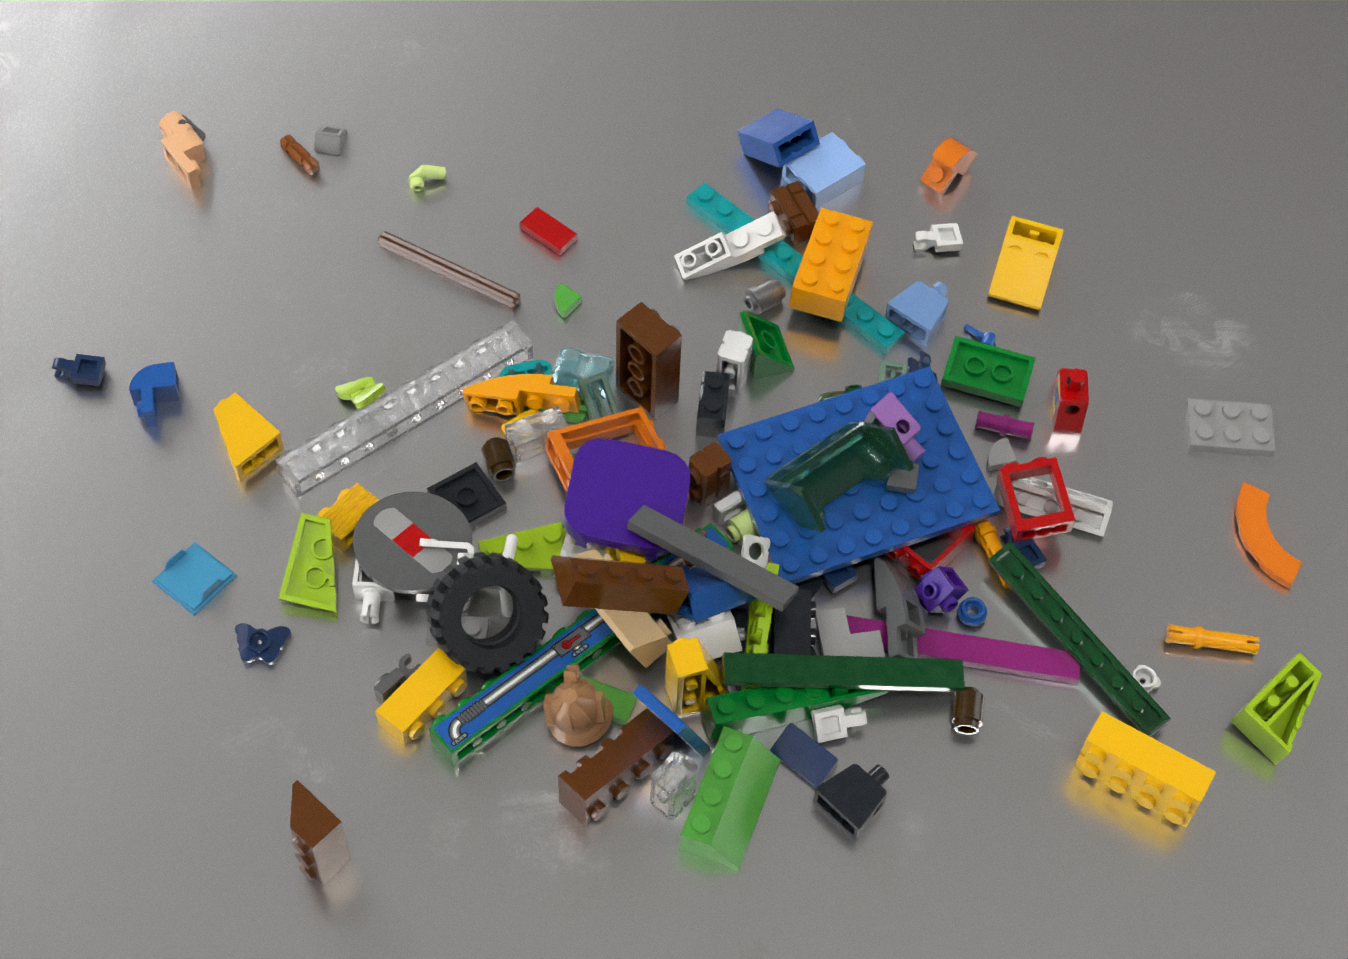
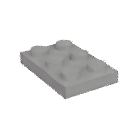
[1185,398,1276,457]

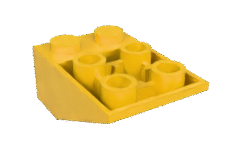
[988,216,1064,310]

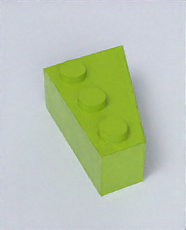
[1230,652,1322,765]

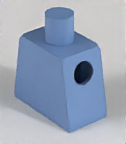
[885,281,949,346]

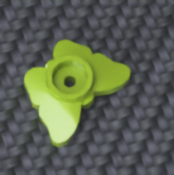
[335,377,386,409]

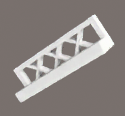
[994,477,1113,537]

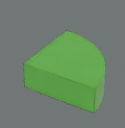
[555,283,582,319]

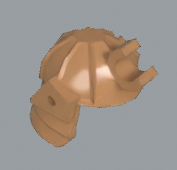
[543,664,613,747]

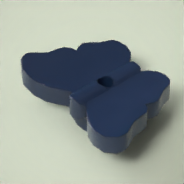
[235,623,292,665]

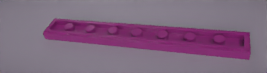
[846,615,1080,684]

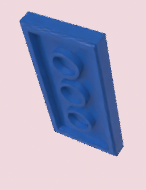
[632,684,711,758]

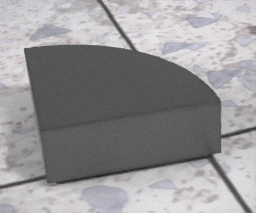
[886,463,919,494]

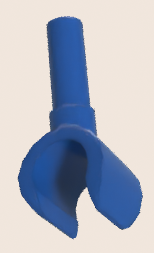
[964,324,996,347]

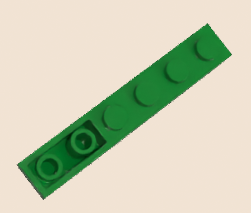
[701,686,889,741]

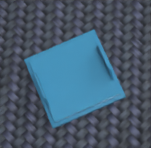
[152,542,237,616]

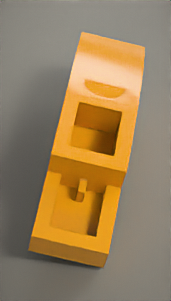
[462,374,581,415]

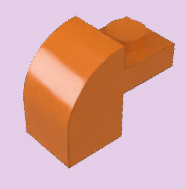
[920,137,978,195]

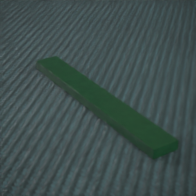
[988,541,1171,737]
[722,652,965,692]

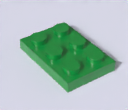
[941,336,1036,407]

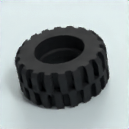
[426,552,549,674]

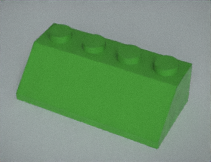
[679,726,780,871]

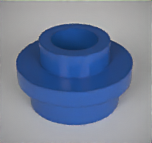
[957,597,987,626]

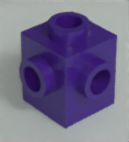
[914,566,969,613]

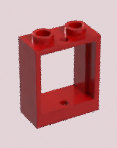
[997,457,1075,543]
[886,524,976,579]

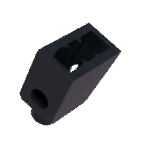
[813,764,890,842]

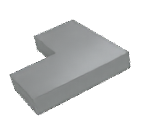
[815,607,885,657]

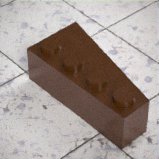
[558,708,674,826]

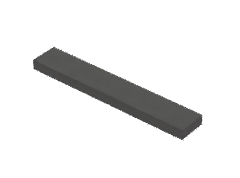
[627,505,799,612]

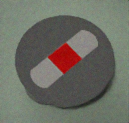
[353,491,473,595]

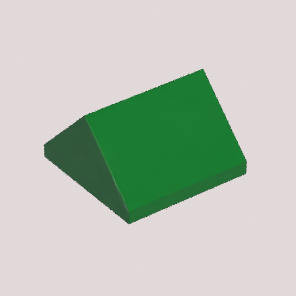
[738,310,795,380]

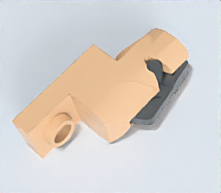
[159,111,206,190]

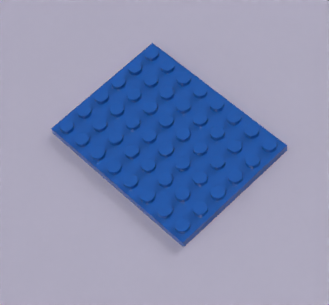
[717,366,1000,584]

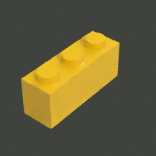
[375,648,467,746]

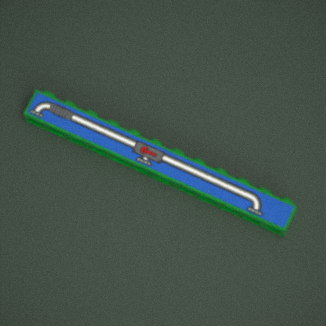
[429,523,734,767]

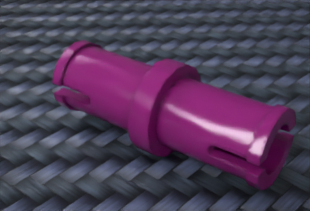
[975,410,1035,440]

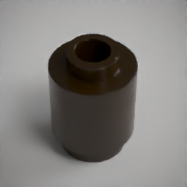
[481,437,516,481]
[952,687,985,735]

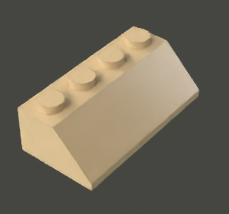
[570,549,672,668]

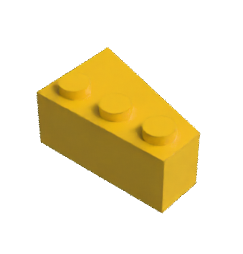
[665,637,730,718]

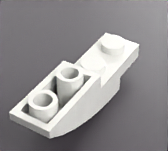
[674,211,786,280]

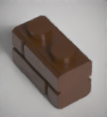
[768,181,819,244]
[688,442,732,507]

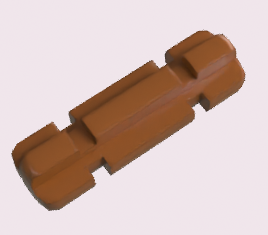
[280,135,320,175]

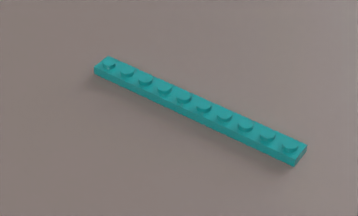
[686,182,905,354]

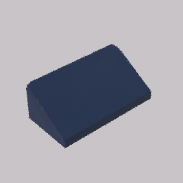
[770,723,838,788]

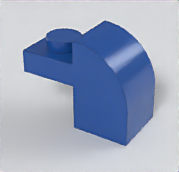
[129,362,180,428]

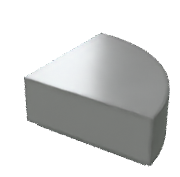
[987,437,1017,471]

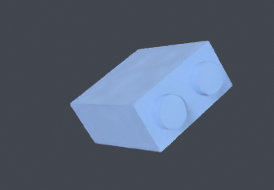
[782,132,866,209]

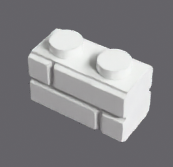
[716,330,753,394]

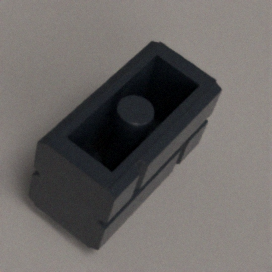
[696,371,730,438]

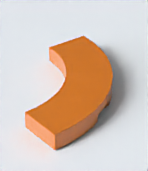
[1235,482,1303,589]

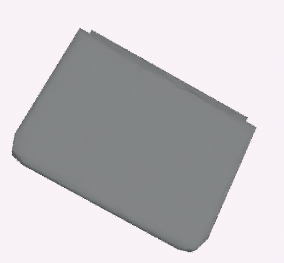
[314,125,347,155]

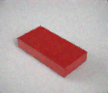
[519,207,578,255]

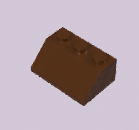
[290,780,351,886]

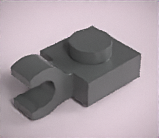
[374,653,421,705]

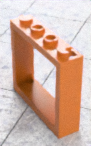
[545,407,690,504]

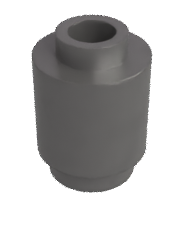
[744,278,786,315]

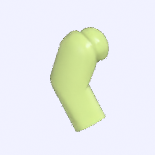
[408,165,446,191]

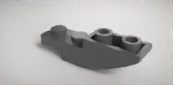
[874,557,926,658]

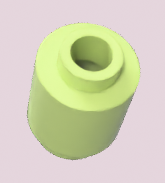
[725,509,759,545]

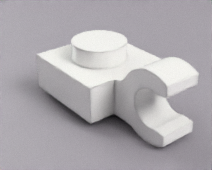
[913,223,964,252]
[811,704,867,743]

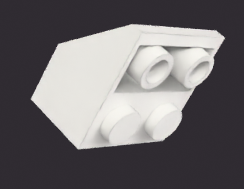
[666,610,742,659]

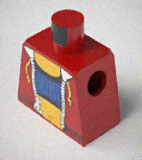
[1051,368,1089,433]

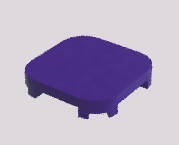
[562,438,690,561]

